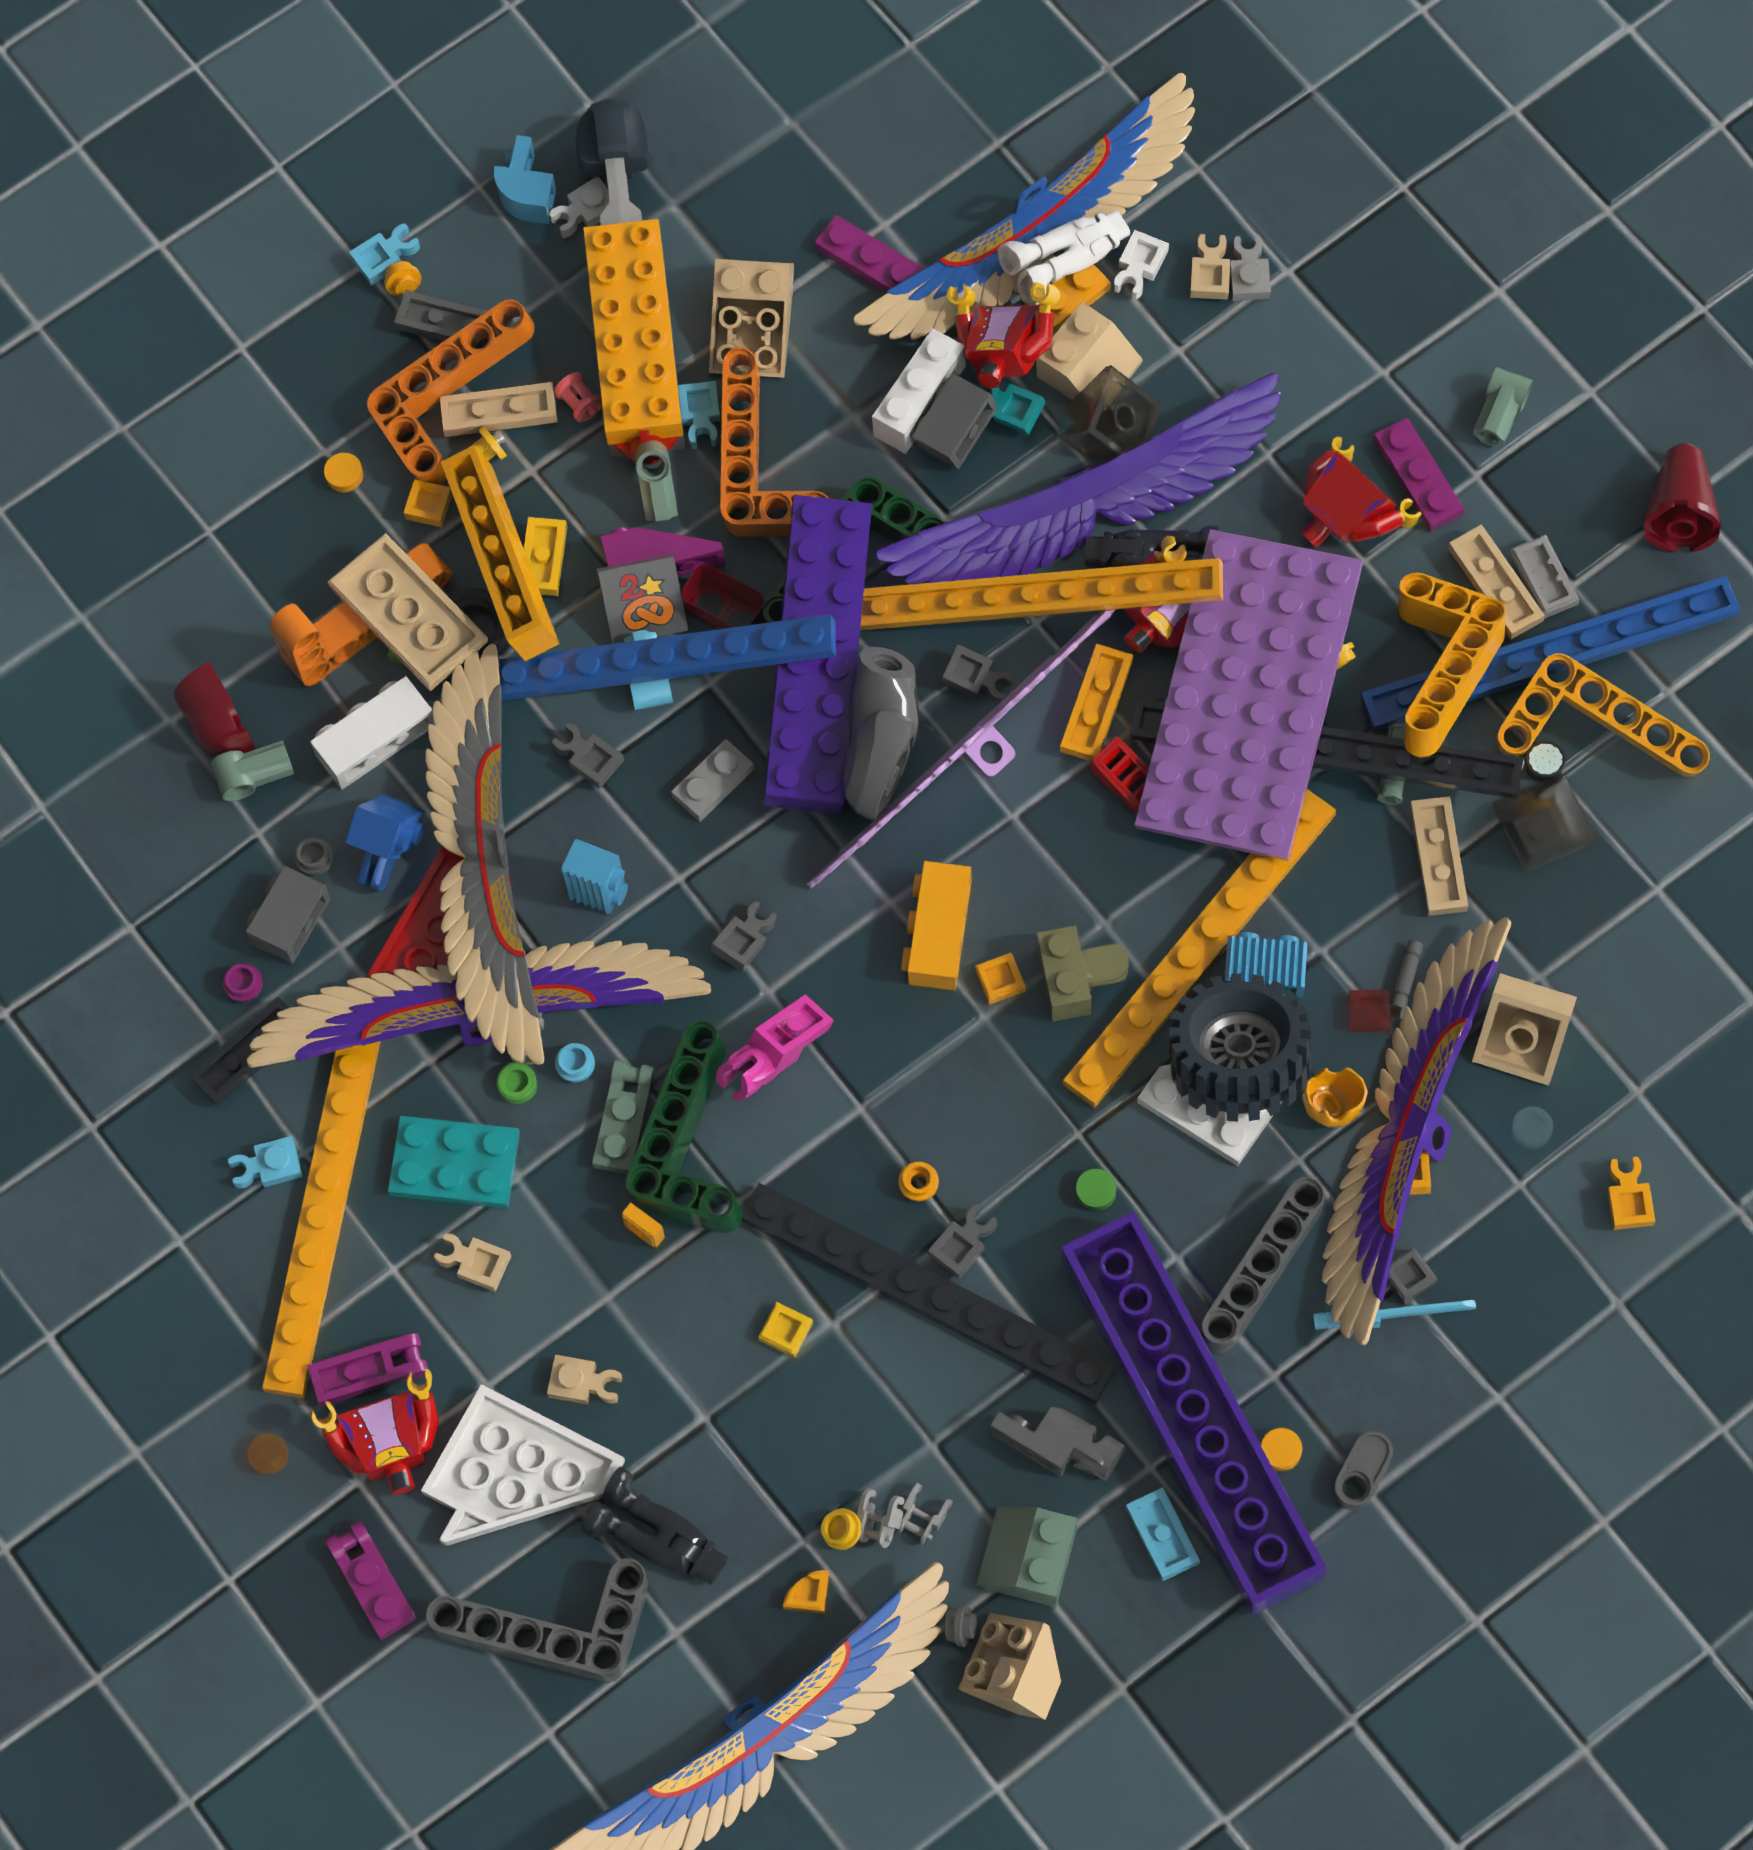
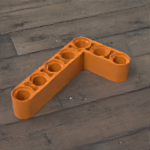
[367,299,534,485]
[720,347,829,537]
[269,543,453,686]

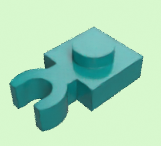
[984,384,1046,435]

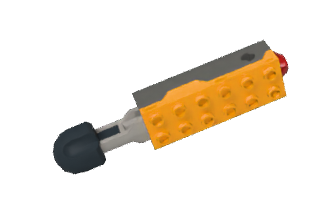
[575,98,686,465]

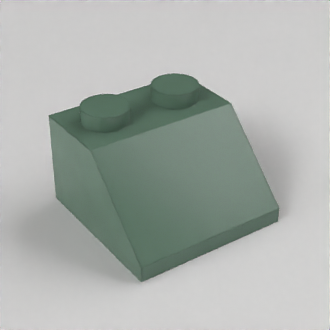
[976,1507,1077,1608]

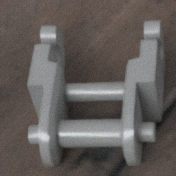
[897,1483,953,1545]
[857,1489,904,1548]

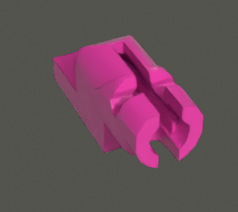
[716,994,834,1102]

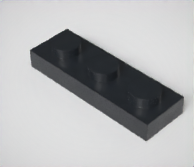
[189,997,289,1107]

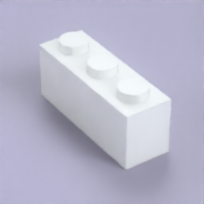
[872,328,966,454]
[310,676,435,790]

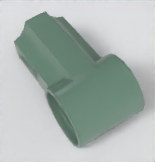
[1473,367,1533,447]
[635,440,678,522]
[211,740,294,802]

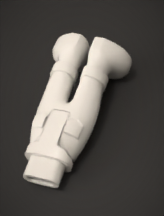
[998,210,1130,305]

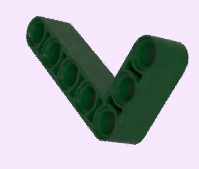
[763,477,945,623]
[625,1020,743,1233]

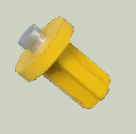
[470,426,507,461]

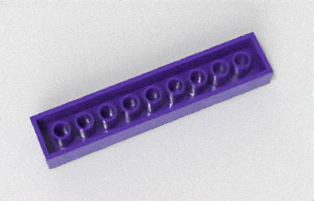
[1061,1211,1327,1616]

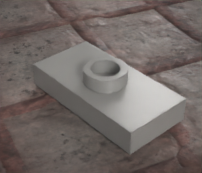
[1510,535,1579,619]

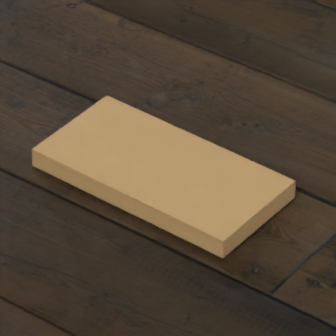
[327,533,488,691]

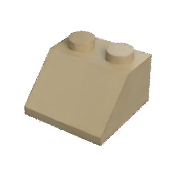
[1037,302,1143,418]
[1472,973,1577,1086]

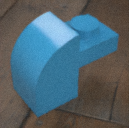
[494,135,557,224]

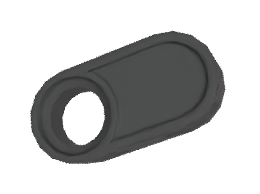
[1334,1431,1393,1510]

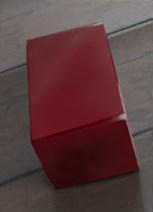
[682,564,765,630]

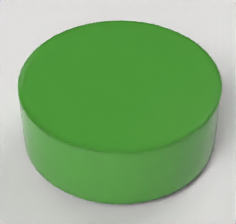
[496,1062,537,1104]
[1076,1169,1116,1211]

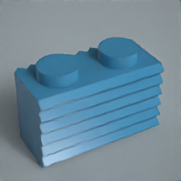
[561,839,628,915]
[1224,932,1307,998]

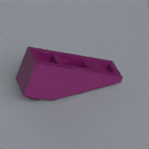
[600,527,726,577]

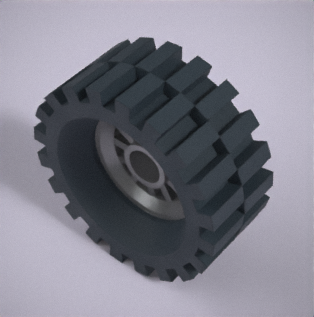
[1169,973,1311,1122]

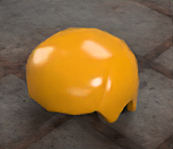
[1301,1067,1368,1128]

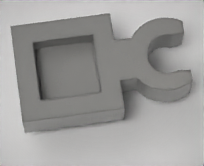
[1230,235,1271,301]

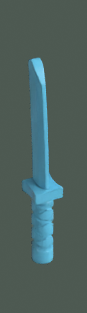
[1313,1300,1476,1330]

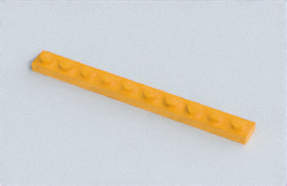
[860,558,1223,631]
[1063,789,1336,1108]
[262,1041,381,1399]

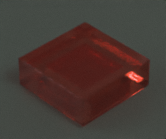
[1349,990,1390,1032]

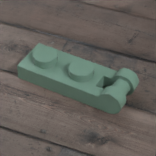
[592,1060,655,1174]

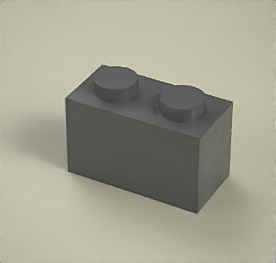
[912,373,999,470]
[246,866,331,965]

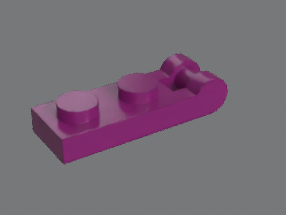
[308,1333,429,1407]
[325,1520,417,1640]

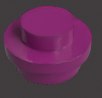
[223,963,263,1003]

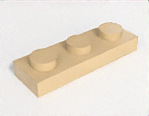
[440,382,558,437]
[1448,524,1545,640]
[1410,796,1468,916]

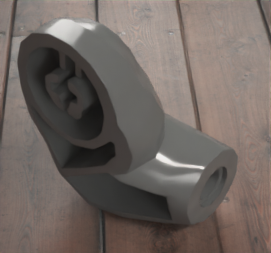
[843,647,919,821]

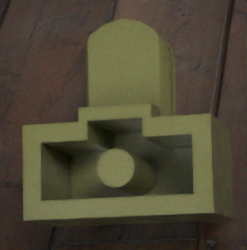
[1037,925,1129,1022]

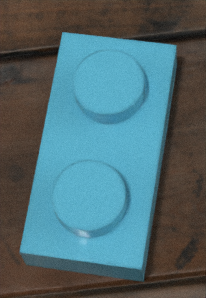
[1126,1487,1200,1582]

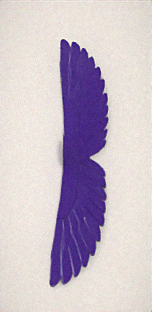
[875,373,1281,584]

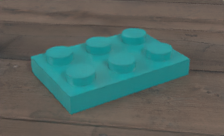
[388,1116,520,1209]

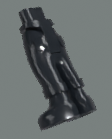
[1084,525,1220,568]
[581,1466,729,1585]

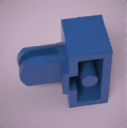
[345,794,426,892]

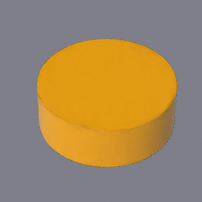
[324,453,364,493]
[1261,1428,1302,1471]

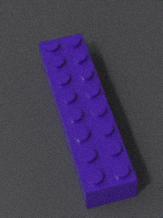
[762,495,872,814]

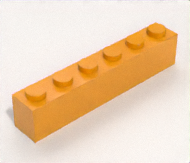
[441,445,559,661]

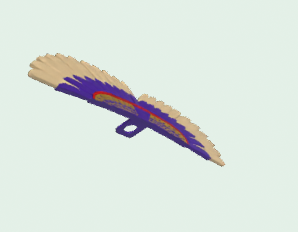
[1321,917,1511,1345]
[247,941,711,1068]

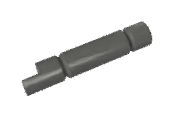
[1390,940,1423,1022]

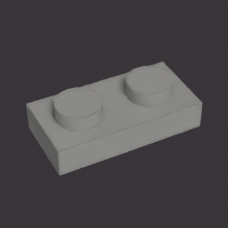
[671,739,754,822]

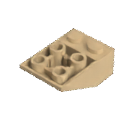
[709,259,794,378]

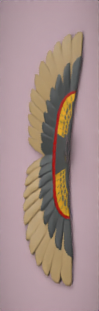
[426,643,544,1065]

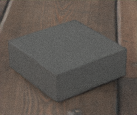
[1387,1247,1438,1305]

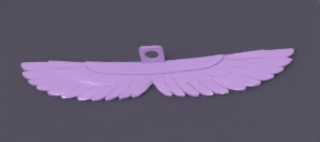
[806,609,1116,889]

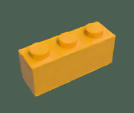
[901,861,972,991]

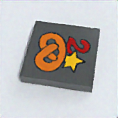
[597,554,688,644]

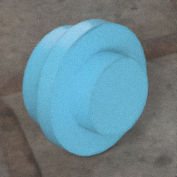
[555,1043,595,1083]

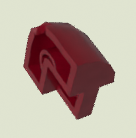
[174,662,255,758]

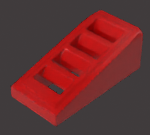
[1090,736,1149,814]

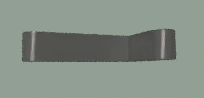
[426,1558,649,1683]

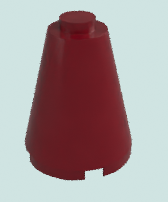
[1643,443,1721,553]

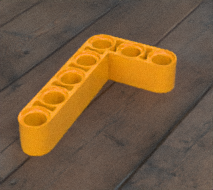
[1398,573,1506,757]
[1496,653,1710,777]

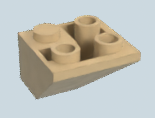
[958,1613,1061,1720]

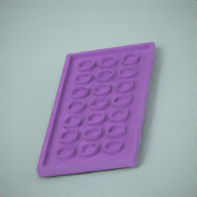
[1135,529,1363,861]

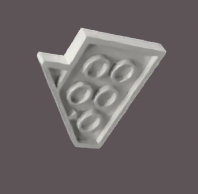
[421,1384,625,1546]

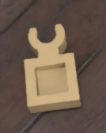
[1190,234,1230,300]
[434,1234,511,1292]
[547,1355,622,1405]

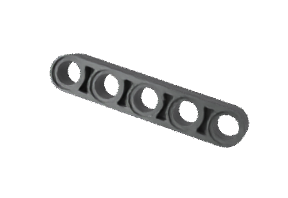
[1201,1177,1325,1354]

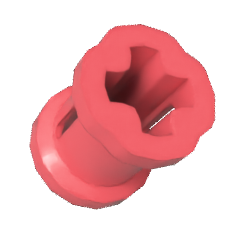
[554,372,602,423]

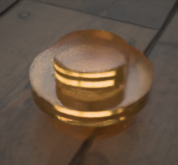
[248,1433,289,1475]

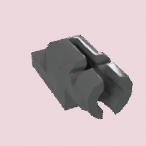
[991,1407,1125,1481]

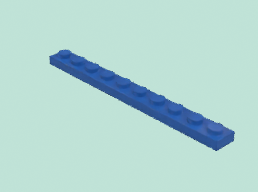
[1360,576,1740,732]
[461,614,836,701]

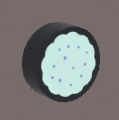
[1525,741,1565,782]

